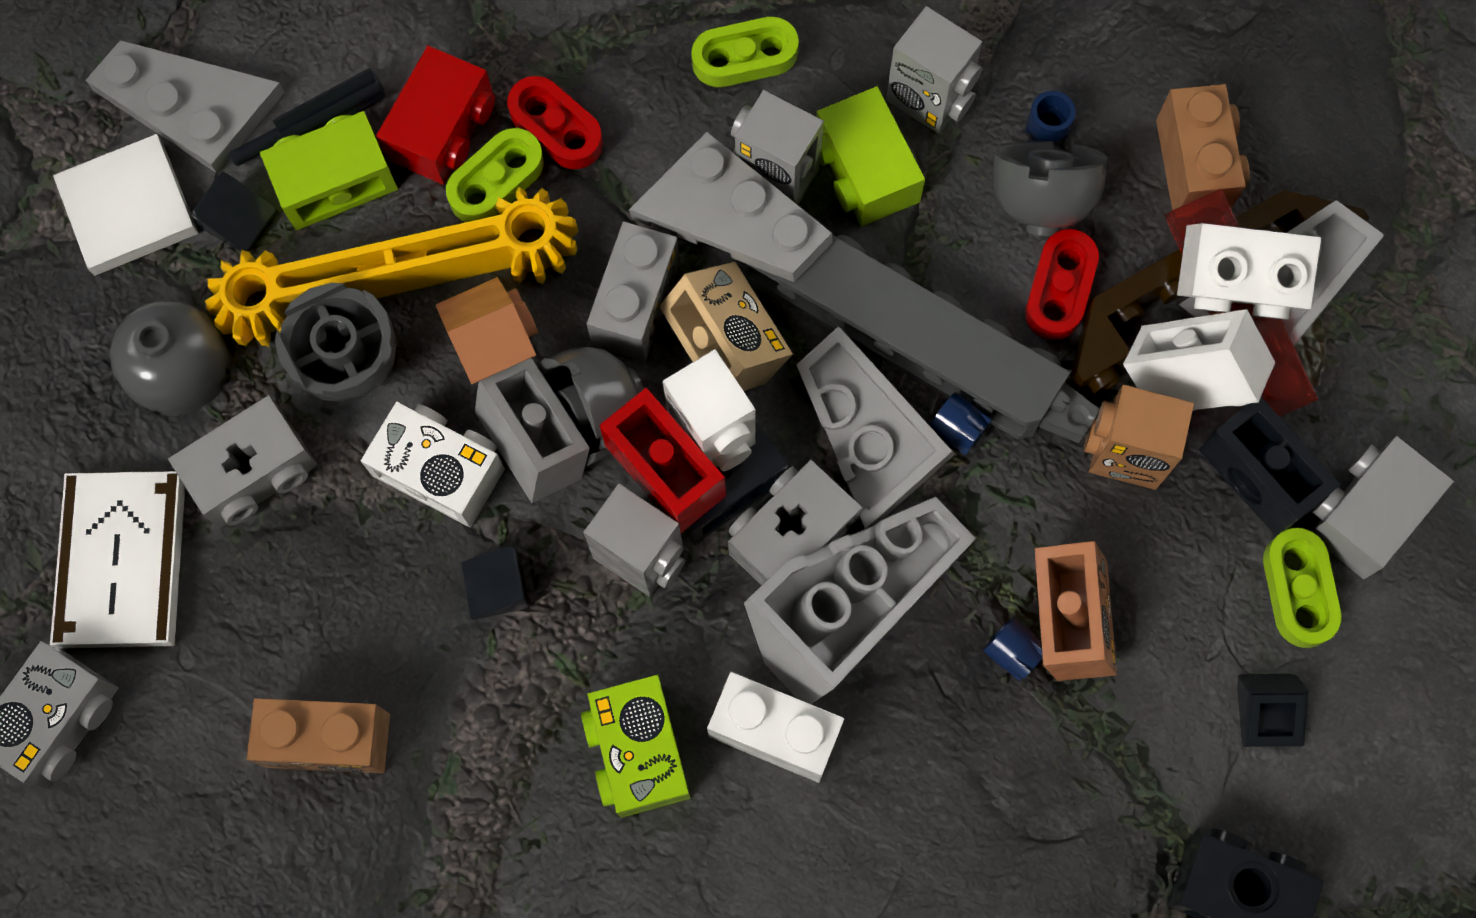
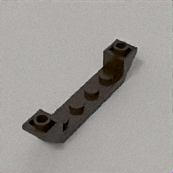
[1069,190,1370,396]

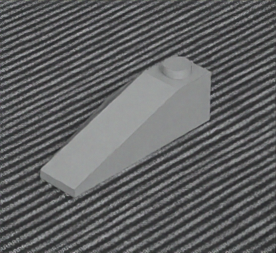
[744,497,976,704]

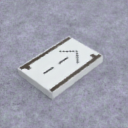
[50,471,185,648]

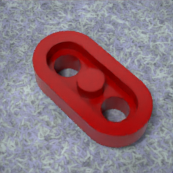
[507,76,603,169]
[1025,229,1099,340]

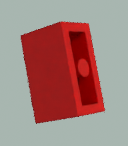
[376,45,495,185]
[599,388,726,533]

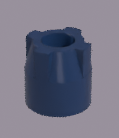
[1025,91,1076,144]
[929,392,993,456]
[983,616,1043,681]

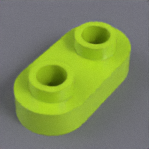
[691,17,799,87]
[446,128,544,222]
[1263,528,1341,648]

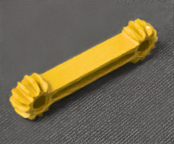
[205,187,578,347]

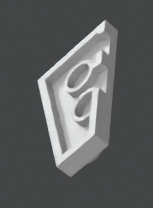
[85,40,285,174]
[629,132,833,282]
[1179,200,1385,373]
[797,326,955,529]

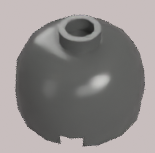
[993,141,1107,236]
[275,282,397,402]
[109,299,232,416]
[537,346,643,466]

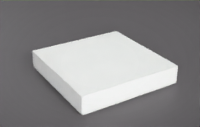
[53,134,199,276]

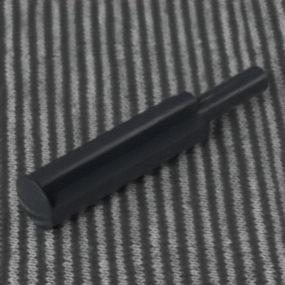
[229,67,386,166]

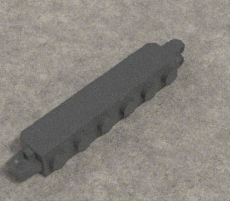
[744,235,1099,443]

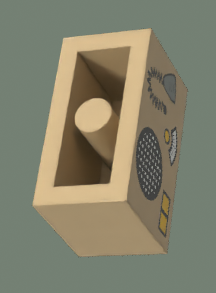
[659,262,793,391]

